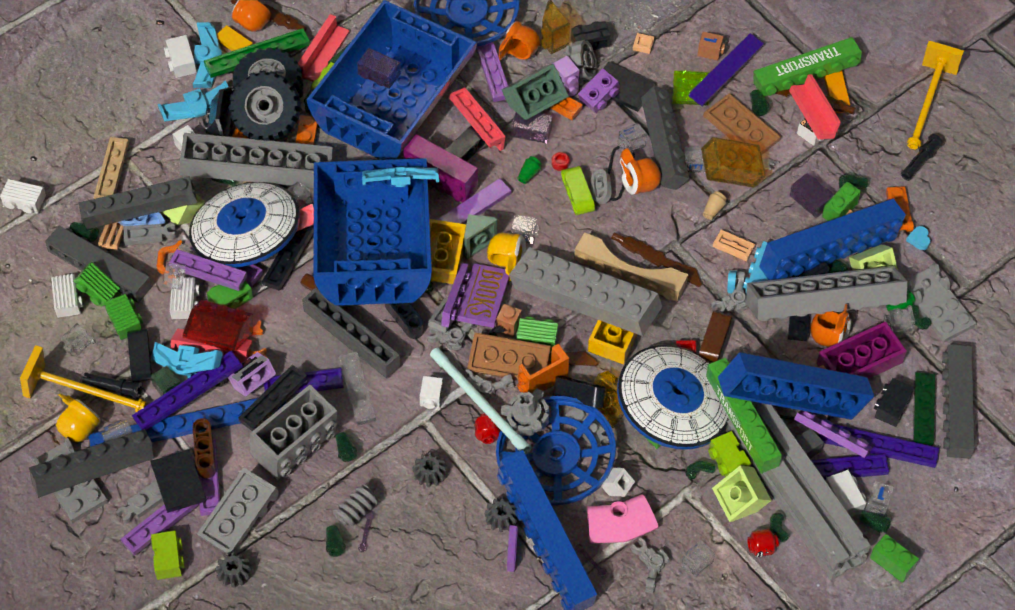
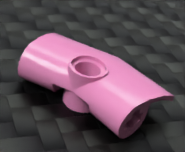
[587,494,658,543]

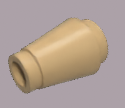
[703,191,727,220]

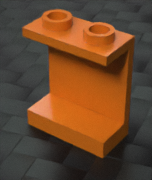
[517,344,569,394]

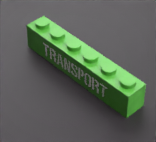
[753,37,862,97]
[706,358,782,474]

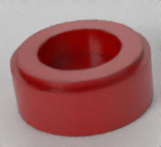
[551,152,570,171]

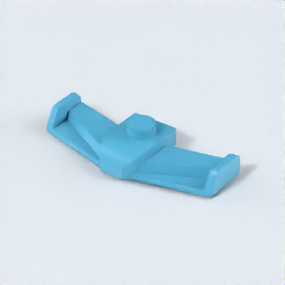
[193,22,222,88]
[157,80,229,122]
[362,167,439,187]
[151,342,223,376]

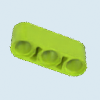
[561,166,595,216]

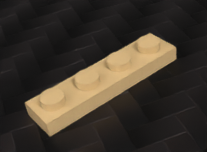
[94,137,129,199]

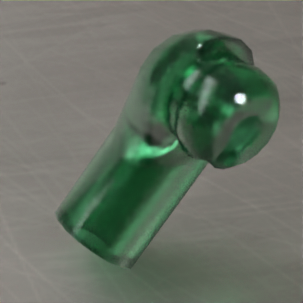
[909,305,932,330]
[685,461,715,479]
[770,513,790,543]

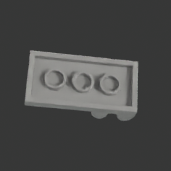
[905,263,976,343]
[32,438,108,524]
[197,467,278,556]

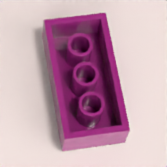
[404,134,478,203]
[816,321,907,379]

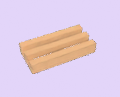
[98,222,124,250]
[713,229,755,261]

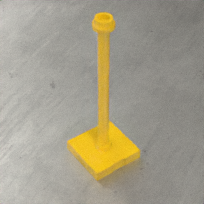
[907,41,964,150]
[20,345,147,412]

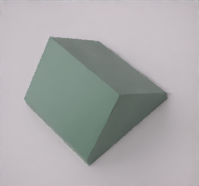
[464,214,497,259]

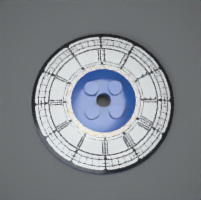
[189,182,300,267]
[617,345,729,450]

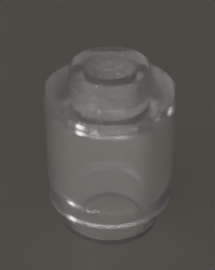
[101,420,133,442]

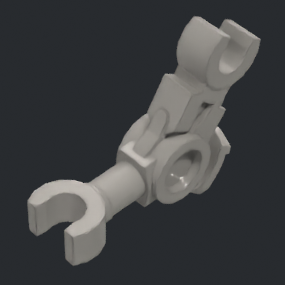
[711,271,748,313]
[427,323,478,350]
[465,369,514,398]
[631,538,670,593]

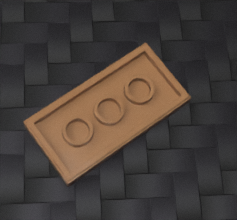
[703,93,781,160]
[467,332,551,380]

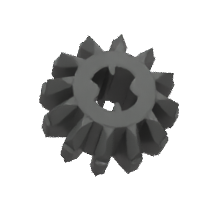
[412,452,447,488]
[485,497,518,533]
[215,552,251,588]

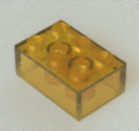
[701,137,766,188]

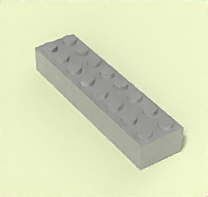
[180,133,333,188]
[509,247,662,336]
[746,266,907,321]

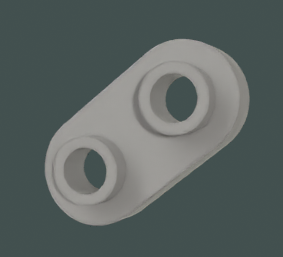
[591,169,612,204]

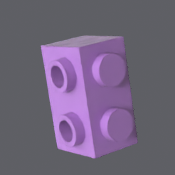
[578,68,620,114]

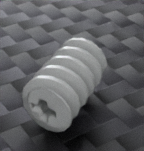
[333,483,378,526]

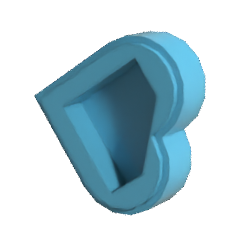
[906,226,930,250]
[727,270,737,294]

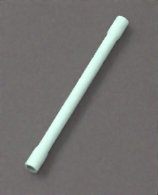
[430,348,531,455]

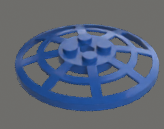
[414,0,519,47]
[496,396,616,506]

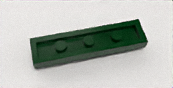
[913,372,935,446]

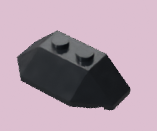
[205,86,235,137]

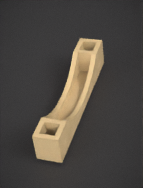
[574,232,688,302]

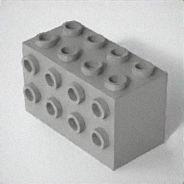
[250,385,337,481]

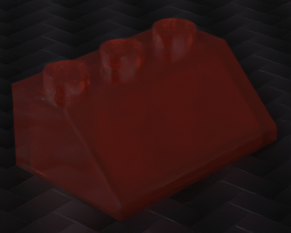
[183,300,253,352]

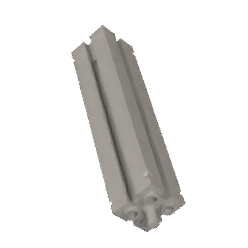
[726,401,871,581]

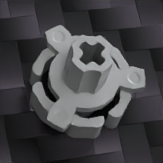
[556,40,597,85]
[501,389,550,436]

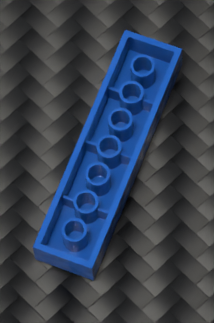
[759,199,906,280]
[718,352,874,420]
[497,450,597,610]

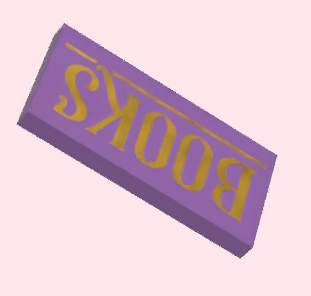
[456,263,510,328]

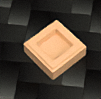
[633,33,654,54]

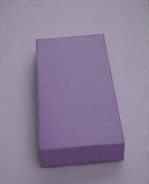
[507,525,518,572]

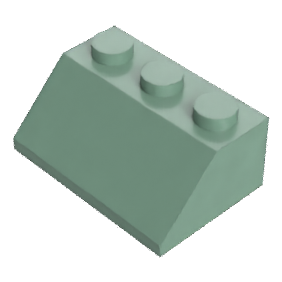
[501,64,569,120]

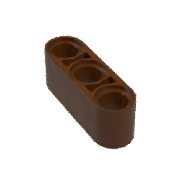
[699,311,732,363]
[193,418,216,479]

